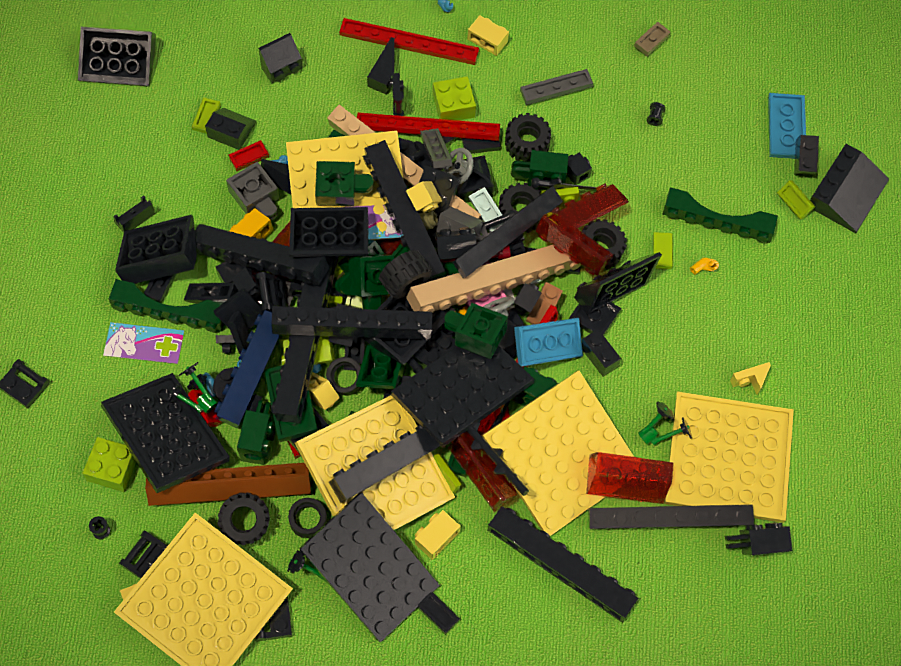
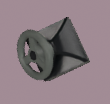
[444,148,494,203]
[483,296,525,358]

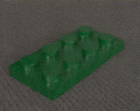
[264,365,318,442]

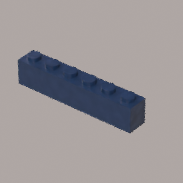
[214,310,280,428]

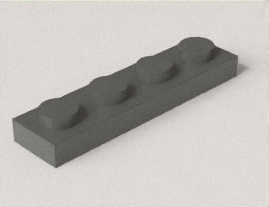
[520,69,593,105]
[420,128,452,169]

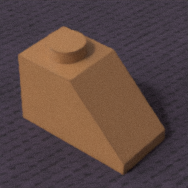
[525,282,563,324]

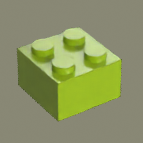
[433,76,476,121]
[82,437,136,492]

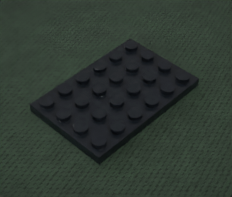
[391,334,534,448]
[101,373,230,493]
[299,493,440,643]

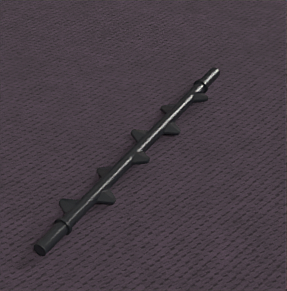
[407,357,529,496]

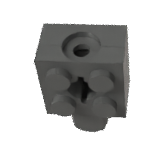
[226,162,279,221]
[434,207,485,248]

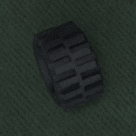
[505,113,551,162]
[498,182,544,234]
[577,219,627,271]
[379,250,433,300]
[218,492,270,545]

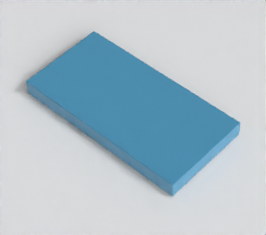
[768,93,806,159]
[514,318,583,366]

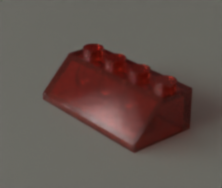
[544,183,629,237]
[536,211,614,276]
[448,431,517,512]
[586,452,673,504]

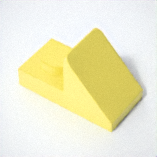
[730,362,771,395]

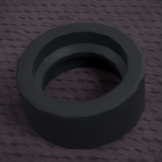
[326,357,361,396]
[288,497,327,538]

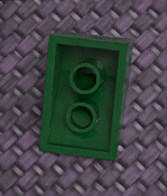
[356,345,407,389]

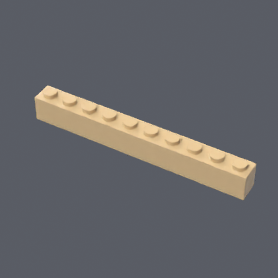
[327,105,481,220]
[406,238,585,313]

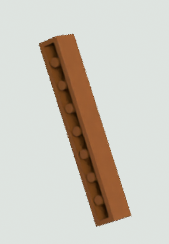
[145,462,311,506]

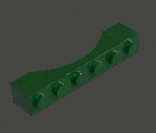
[662,187,778,243]
[109,279,224,332]

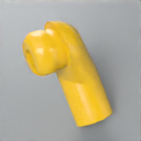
[690,258,719,275]

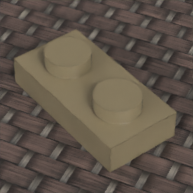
[634,22,671,56]

